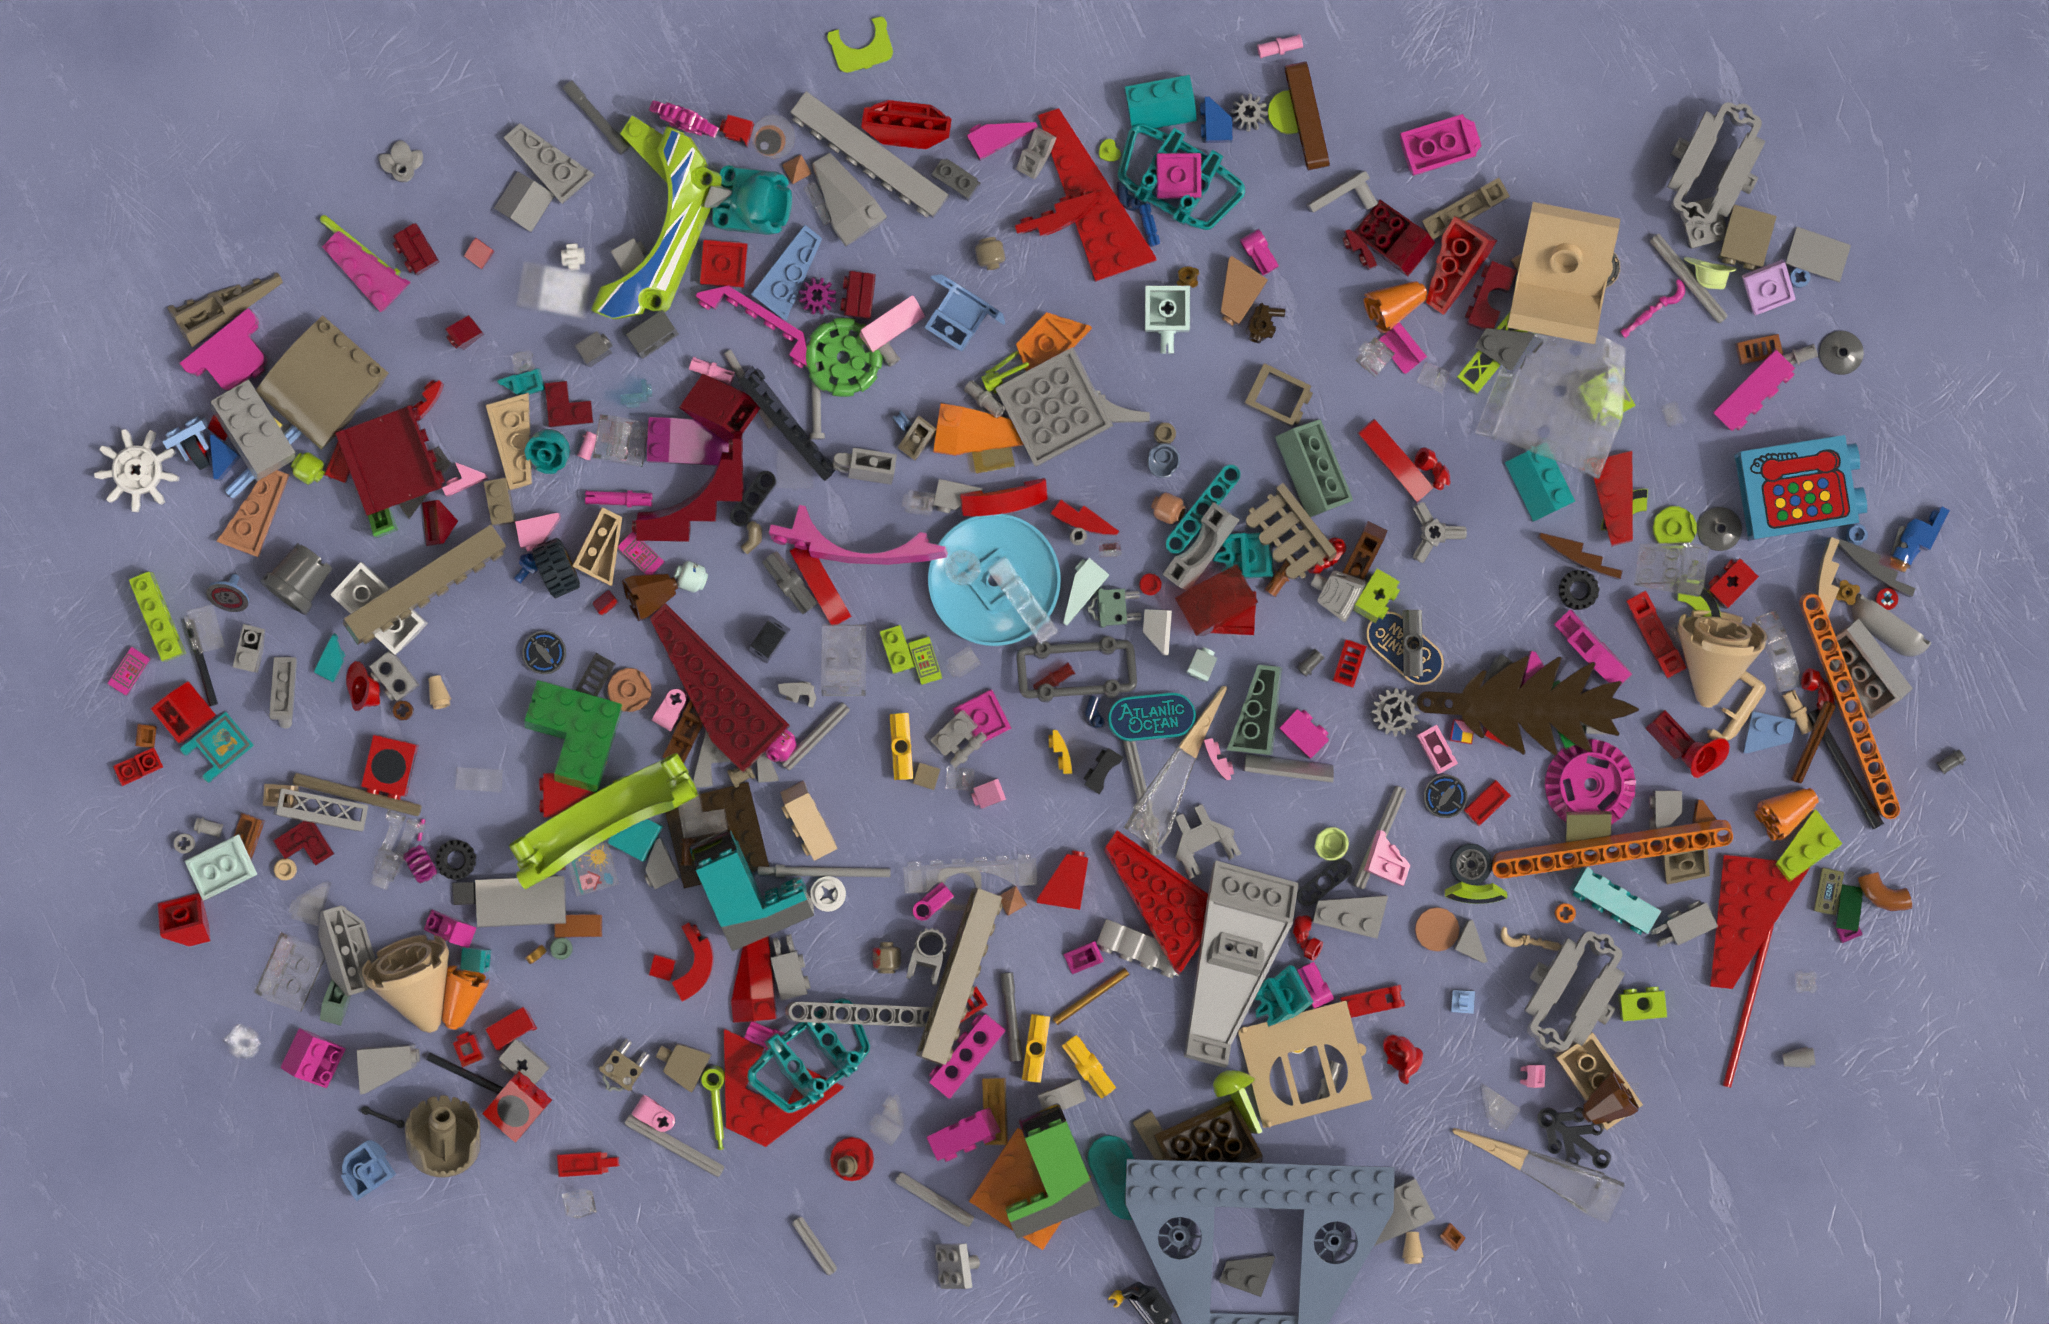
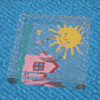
[567,842,620,896]

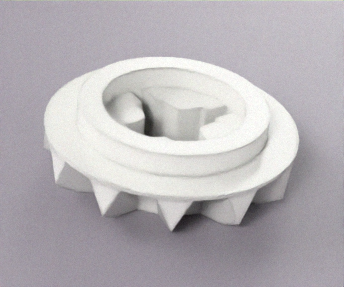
[810,876,846,912]

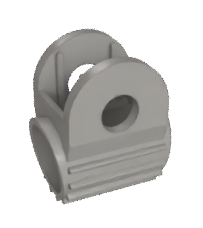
[906,928,947,986]

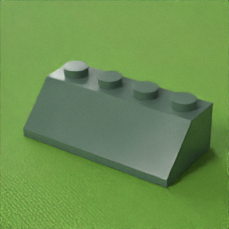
[1275,419,1354,518]

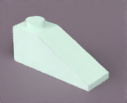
[1063,558,1109,626]
[1186,647,1217,682]

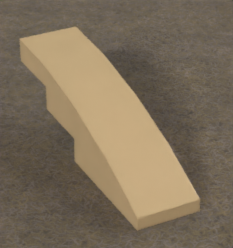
[1815,537,1840,629]

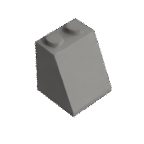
[357,1044,420,1095]

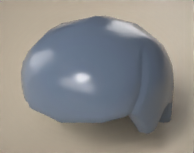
[1147,443,1180,478]

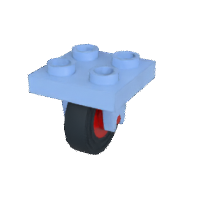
[163,416,210,470]

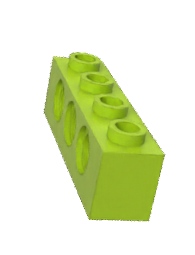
[129,571,187,662]

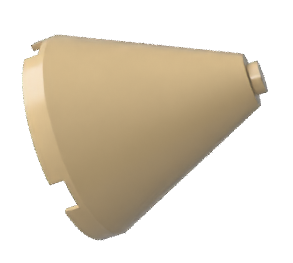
[1677,610,1767,708]
[362,935,449,1033]

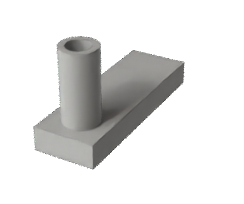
[1306,170,1378,213]
[269,657,297,728]

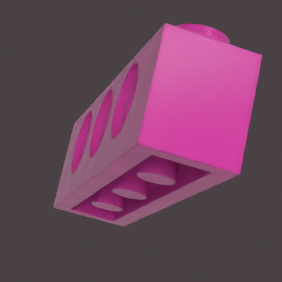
[929,1013,1006,1099]

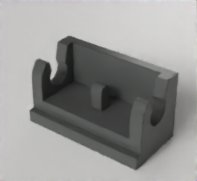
[626,310,679,359]

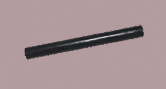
[185,620,218,706]
[426,1052,504,1094]

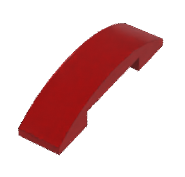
[960,478,1048,516]
[790,547,852,627]
[1626,590,1687,678]

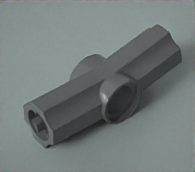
[762,551,817,615]

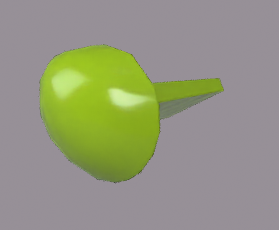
[1213,1070,1262,1134]

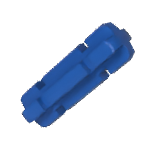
[1138,203,1160,247]

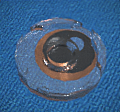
[751,115,795,159]

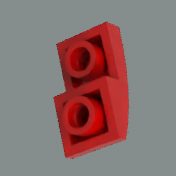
[413,380,444,419]
[113,747,163,787]

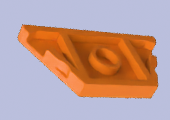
[1016,312,1092,372]

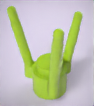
[981,351,1029,393]

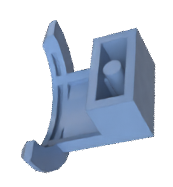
[925,274,1005,352]

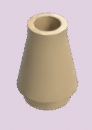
[428,675,451,710]
[1402,1232,1424,1264]

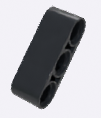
[730,471,777,527]

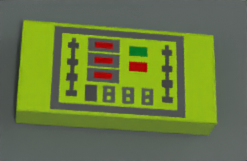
[908,637,943,685]

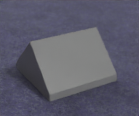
[494,172,554,232]

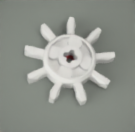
[94,429,180,512]

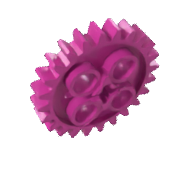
[649,100,719,138]

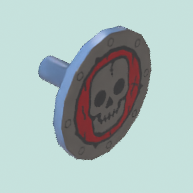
[206,574,249,612]

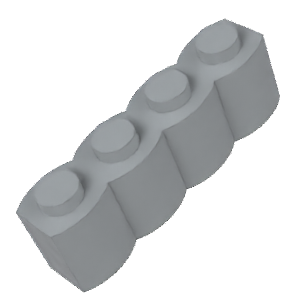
[1096,919,1179,979]

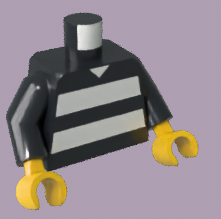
[1108,1282,1174,1324]

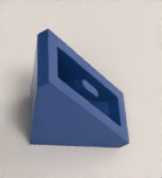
[210,435,241,481]

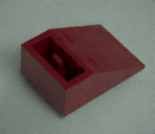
[1354,199,1435,277]
[679,374,760,444]

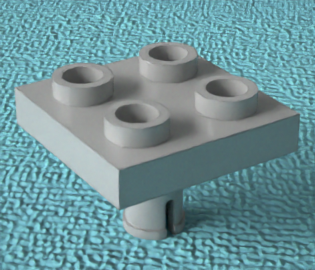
[935,1243,980,1289]

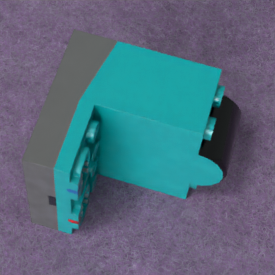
[689,829,814,951]

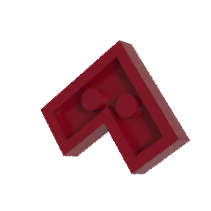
[545,381,594,428]
[273,821,335,866]

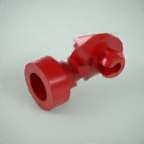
[1414,447,1451,490]
[1308,537,1347,574]
[1801,668,1835,711]
[1293,915,1323,961]

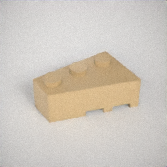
[572,507,622,586]

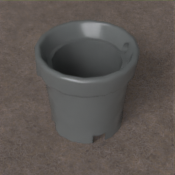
[260,543,332,615]

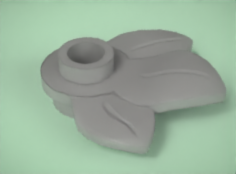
[379,140,423,182]

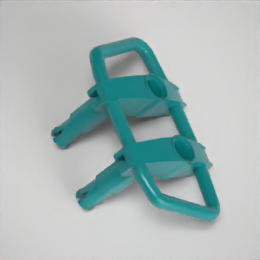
[1117,124,1245,230]
[747,998,870,1113]

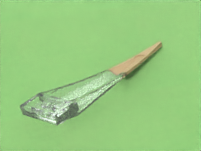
[1123,686,1227,851]
[1453,1128,1625,1223]

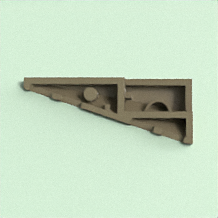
[167,273,283,347]

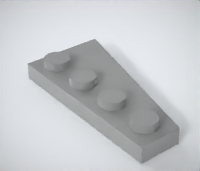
[504,123,595,204]

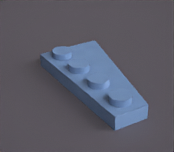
[751,225,822,321]

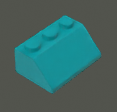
[1124,75,1197,129]
[1505,442,1576,522]

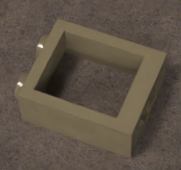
[1244,363,1313,427]

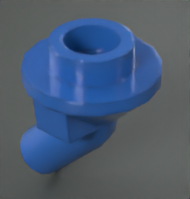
[514,553,538,584]

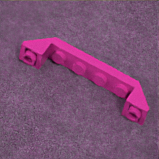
[696,286,808,369]

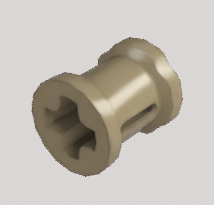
[727,767,756,787]

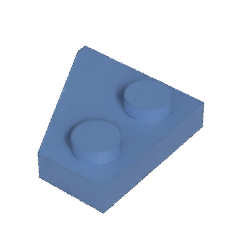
[1743,711,1796,753]

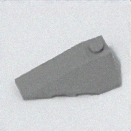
[812,153,887,247]

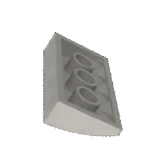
[1243,754,1334,782]
[475,876,566,928]

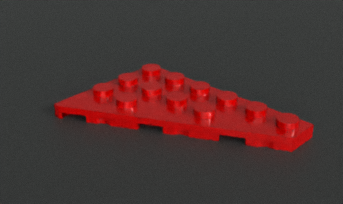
[1103,830,1208,975]

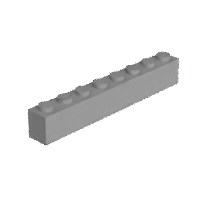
[790,91,949,218]

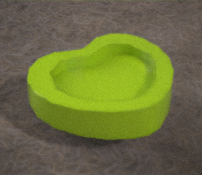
[1099,139,1121,162]

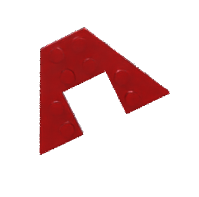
[724,1029,844,1147]

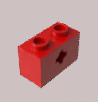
[1707,558,1759,609]

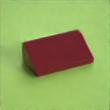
[1646,710,1695,760]

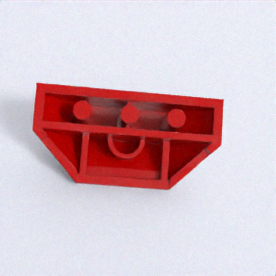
[861,100,952,150]

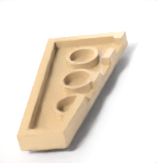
[486,393,532,490]

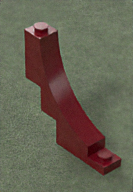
[632,431,743,542]

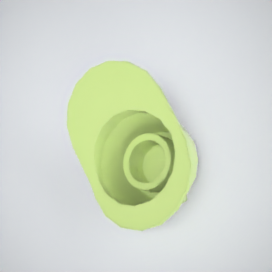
[1684,257,1736,289]

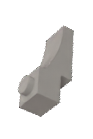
[1096,391,1150,423]

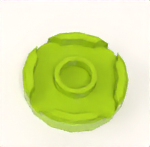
[1268,90,1298,135]
[1652,506,1697,550]

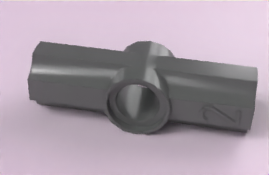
[1402,610,1423,677]

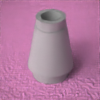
[1783,1046,1816,1068]

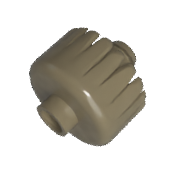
[405,1095,481,1178]

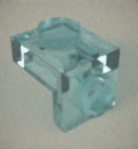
[620,379,653,409]

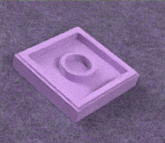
[1742,259,1796,316]

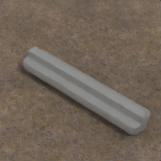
[792,1217,837,1275]

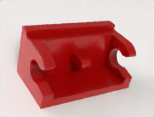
[485,1007,537,1051]

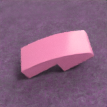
[1204,738,1234,780]

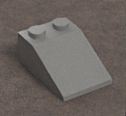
[1374,1177,1435,1246]

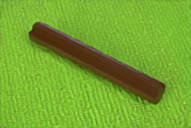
[1791,701,1836,784]

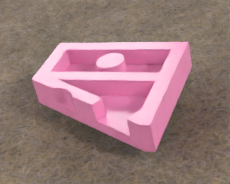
[1364,830,1410,886]

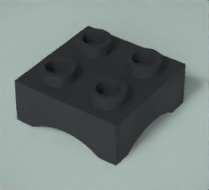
[1083,748,1124,795]

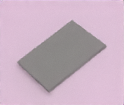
[1785,227,1851,283]

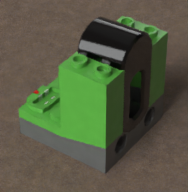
[1005,1103,1100,1239]

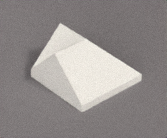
[1143,609,1172,656]

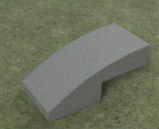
[1016,128,1057,179]

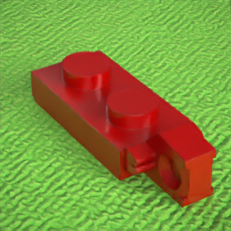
[557,1152,620,1177]

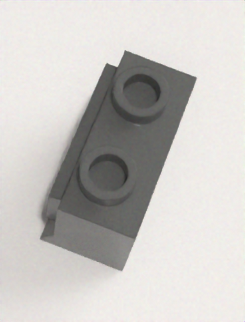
[932,158,981,202]

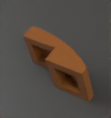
[555,915,602,938]

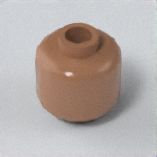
[1151,492,1186,524]

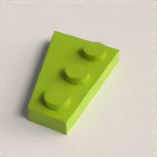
[1775,809,1843,882]

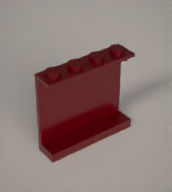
[335,405,445,516]

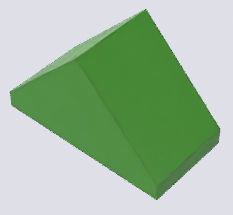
[368,507,398,538]

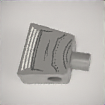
[1311,570,1367,622]

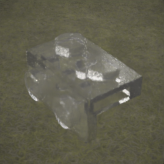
[184,604,225,654]

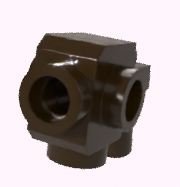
[1245,303,1285,344]

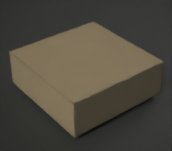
[913,763,941,790]

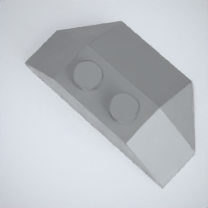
[318,905,376,996]

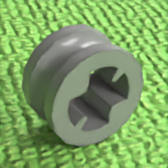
[174,834,195,854]

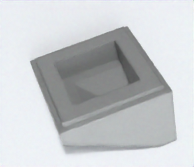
[704,186,732,208]

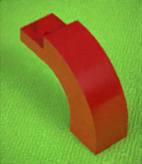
[671,922,714,1002]

